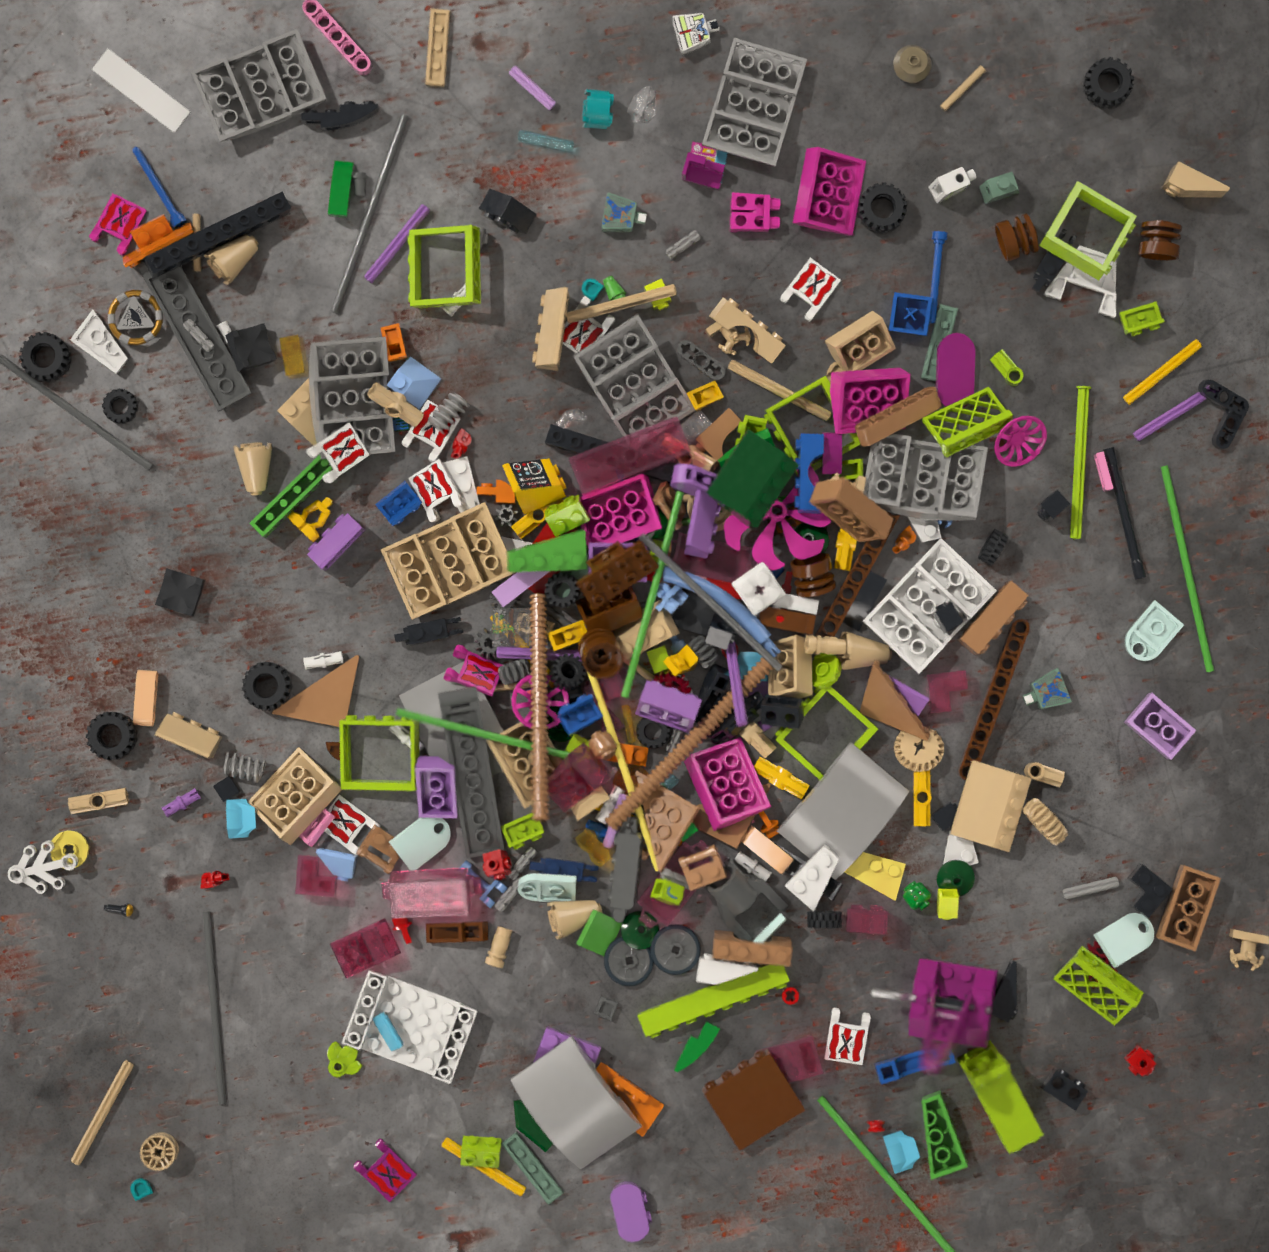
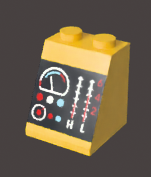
[502,458,567,515]

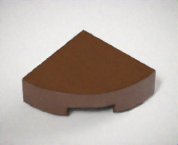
[326,742,340,761]

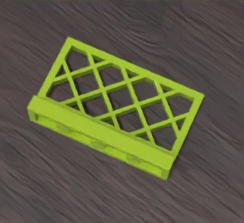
[922,387,1013,457]
[1053,946,1144,1026]

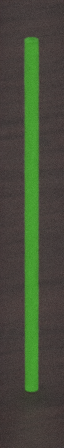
[1161,465,1214,672]
[621,491,684,698]
[396,708,600,767]
[817,1095,955,1252]

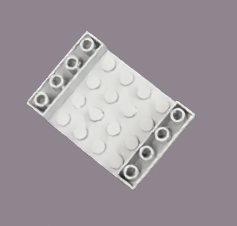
[342,970,477,1084]

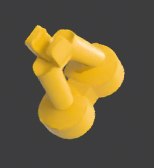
[287,497,333,543]

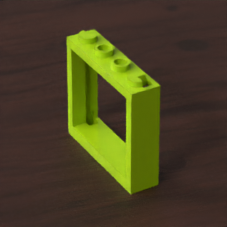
[1039,181,1137,281]
[407,225,481,308]
[764,376,860,475]
[775,686,878,781]
[339,715,420,791]

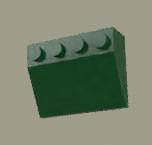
[705,430,799,528]

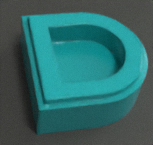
[582,279,604,302]
[130,1178,154,1201]

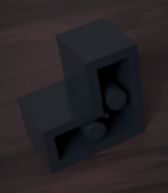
[478,188,537,234]
[1128,863,1173,919]

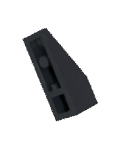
[694,664,731,723]
[992,959,1018,1023]

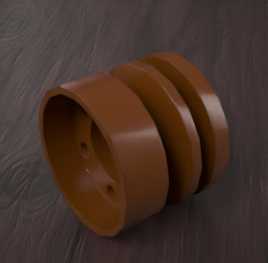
[995,213,1039,262]
[1138,220,1182,261]
[790,553,836,597]
[578,628,623,679]

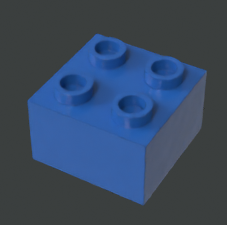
[889,292,933,336]

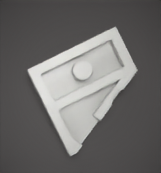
[943,830,978,865]

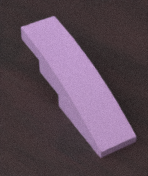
[492,571,549,607]

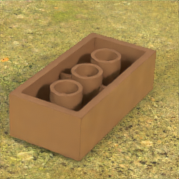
[810,478,893,542]
[957,581,1029,655]
[1155,864,1221,951]

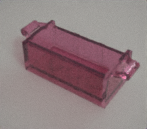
[667,532,758,583]
[637,840,711,928]
[381,868,482,918]

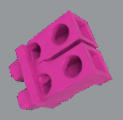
[730,192,780,232]

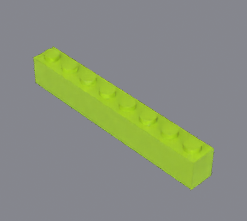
[637,964,790,1038]

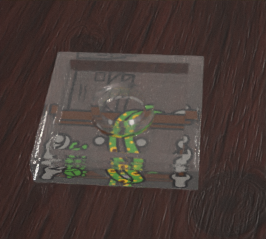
[492,608,531,647]

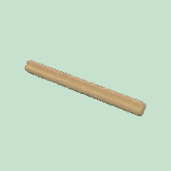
[566,284,677,323]
[728,360,831,421]
[71,1060,134,1165]

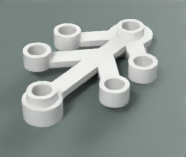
[8,840,78,894]

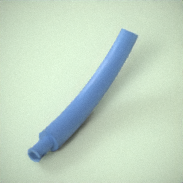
[663,566,781,657]

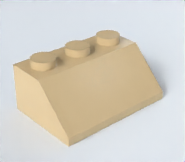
[825,311,896,371]
[614,599,680,661]
[768,635,812,698]
[155,712,222,758]

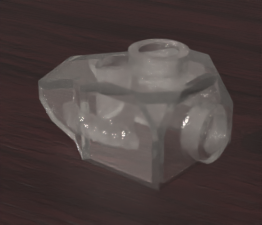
[627,86,657,124]

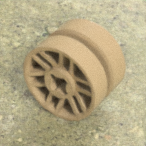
[140,1132,179,1171]

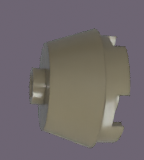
[893,45,931,83]

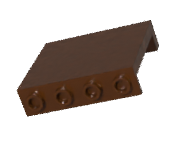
[702,1049,805,1151]

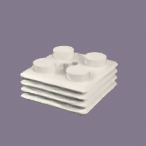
[732,562,785,616]

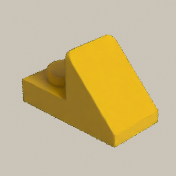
[687,381,724,411]
[547,620,587,651]
[663,645,699,676]

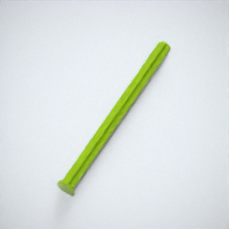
[1070,386,1092,539]

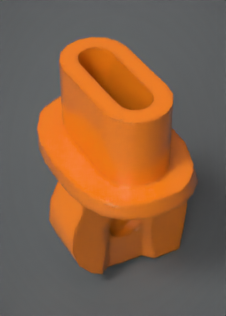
[892,525,916,554]
[758,811,779,839]

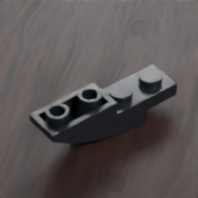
[301,101,379,131]

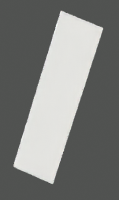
[92,49,190,132]

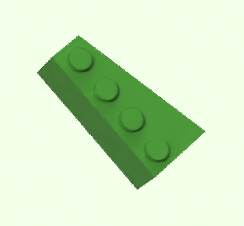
[506,529,586,572]
[922,1090,968,1180]

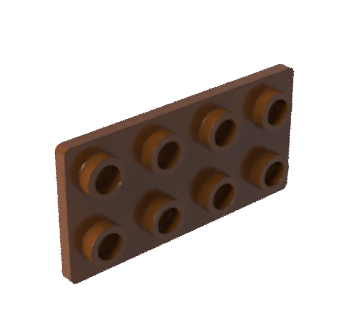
[576,540,658,610]

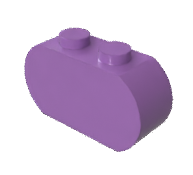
[671,464,717,497]
[610,1181,652,1242]

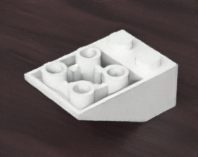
[696,953,758,985]

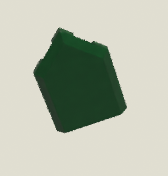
[513,1100,553,1153]

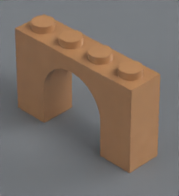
[695,408,742,468]
[712,930,792,966]

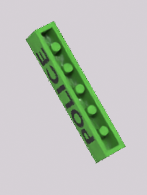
[250,455,333,538]

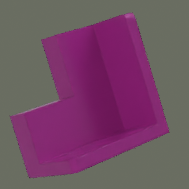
[682,152,725,189]

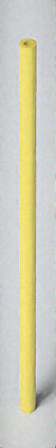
[587,673,658,872]

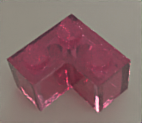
[925,670,968,713]
[583,672,624,706]
[295,854,337,897]
[846,904,888,935]

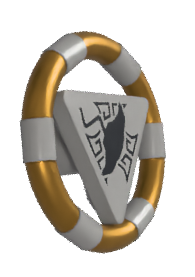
[107,290,163,345]

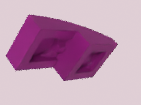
[822,432,842,474]

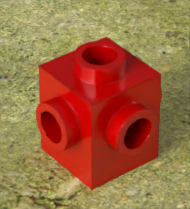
[482,849,512,880]
[1124,1045,1156,1077]

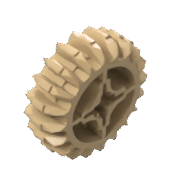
[1023,798,1068,845]

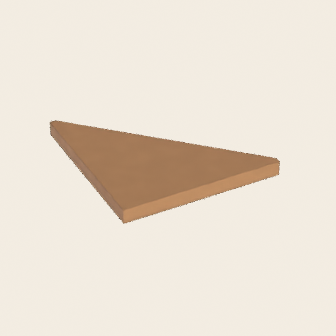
[272,655,360,727]
[860,660,930,741]
[635,771,700,872]
[693,783,771,850]

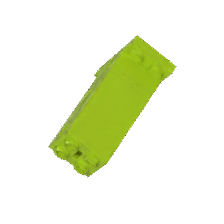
[956,1040,1043,1154]

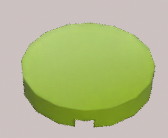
[812,653,842,689]

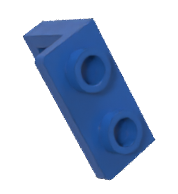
[375,481,422,526]
[557,694,603,736]

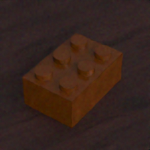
[576,586,643,631]

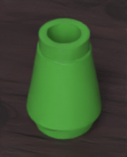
[603,276,626,301]

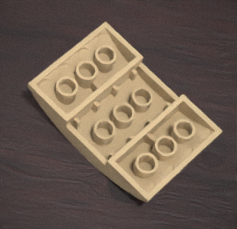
[381,502,516,620]

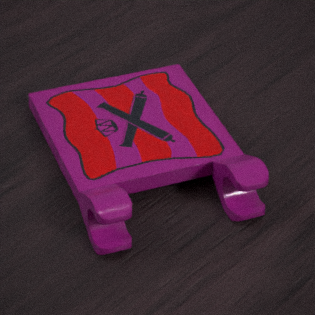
[353,1138,417,1202]

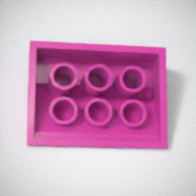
[793,147,866,236]
[830,368,911,434]
[580,474,662,549]
[684,737,771,831]

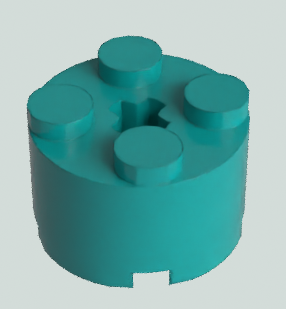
[582,89,614,129]

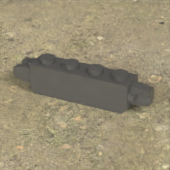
[608,817,644,923]

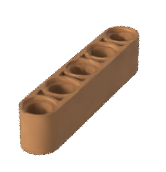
[855,387,941,446]

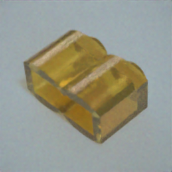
[576,828,611,867]

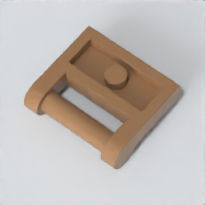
[653,481,686,531]
[356,825,399,874]
[679,844,727,891]

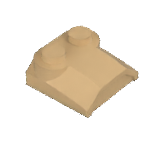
[568,781,610,820]

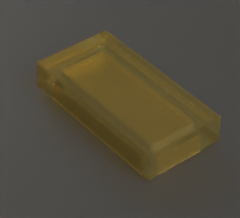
[279,335,305,376]
[622,705,635,744]

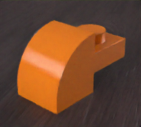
[380,323,407,363]
[477,479,516,504]
[605,743,649,767]

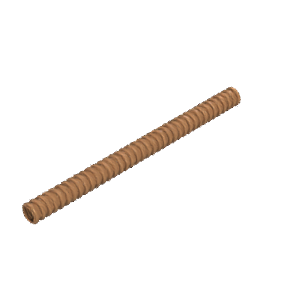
[530,594,549,821]
[605,657,773,831]

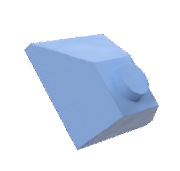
[387,357,441,410]
[316,848,358,881]

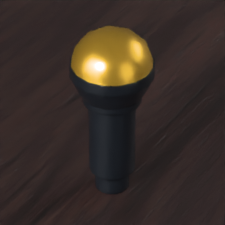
[104,903,134,917]

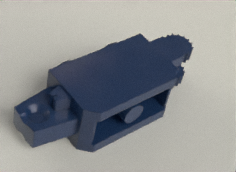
[529,857,599,882]

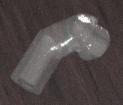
[556,408,584,428]

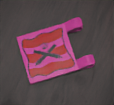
[89,193,147,256]
[443,644,503,696]

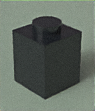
[933,602,963,634]
[930,802,958,831]

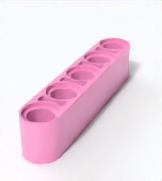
[302,0,372,76]

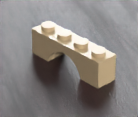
[709,298,786,364]

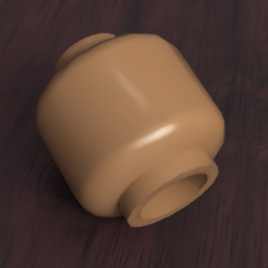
[588,731,617,761]

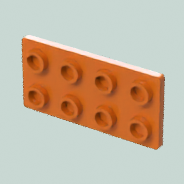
[122,214,193,268]
[596,1062,664,1137]

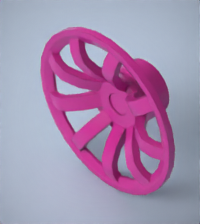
[994,416,1047,467]
[511,674,569,729]

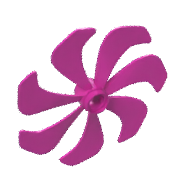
[724,465,831,570]

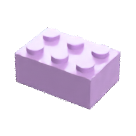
[1124,693,1196,760]

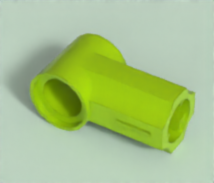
[990,349,1023,387]

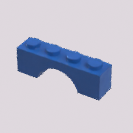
[794,434,824,514]
[874,1047,955,1084]

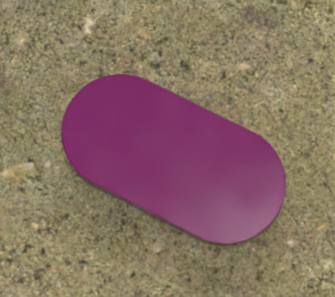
[936,333,975,408]

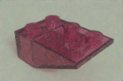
[547,743,610,813]
[330,918,401,978]
[756,1034,823,1083]

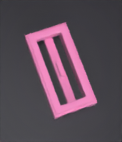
[1094,451,1113,492]
[299,808,335,847]

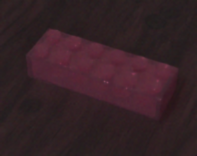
[568,416,691,496]

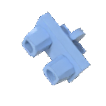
[656,582,689,614]

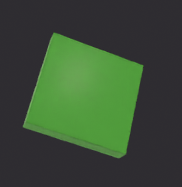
[576,909,622,956]

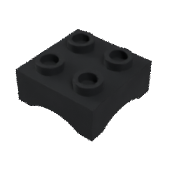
[225,323,277,371]
[155,568,205,617]
[672,588,714,637]

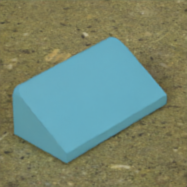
[373,1011,404,1051]

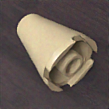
[204,234,259,285]
[234,443,272,495]
[837,631,892,670]
[547,900,602,940]

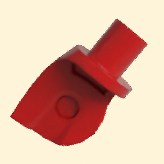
[451,428,471,459]
[201,871,230,889]
[392,914,412,945]

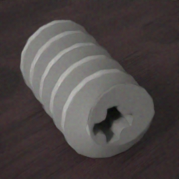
[428,393,470,435]
[224,752,266,783]

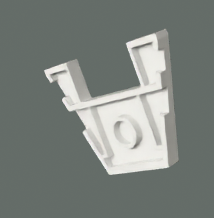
[1044,245,1116,318]

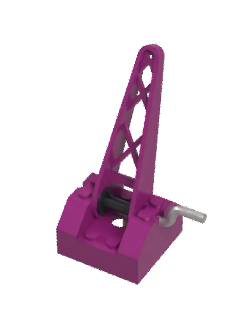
[871,958,999,1071]

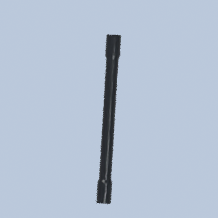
[1103,447,1146,580]

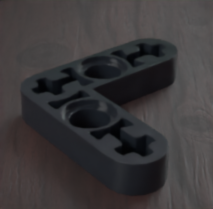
[1198,380,1249,449]

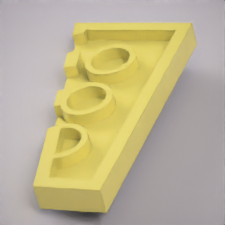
[845,852,906,901]

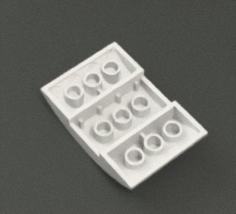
[863,538,997,674]

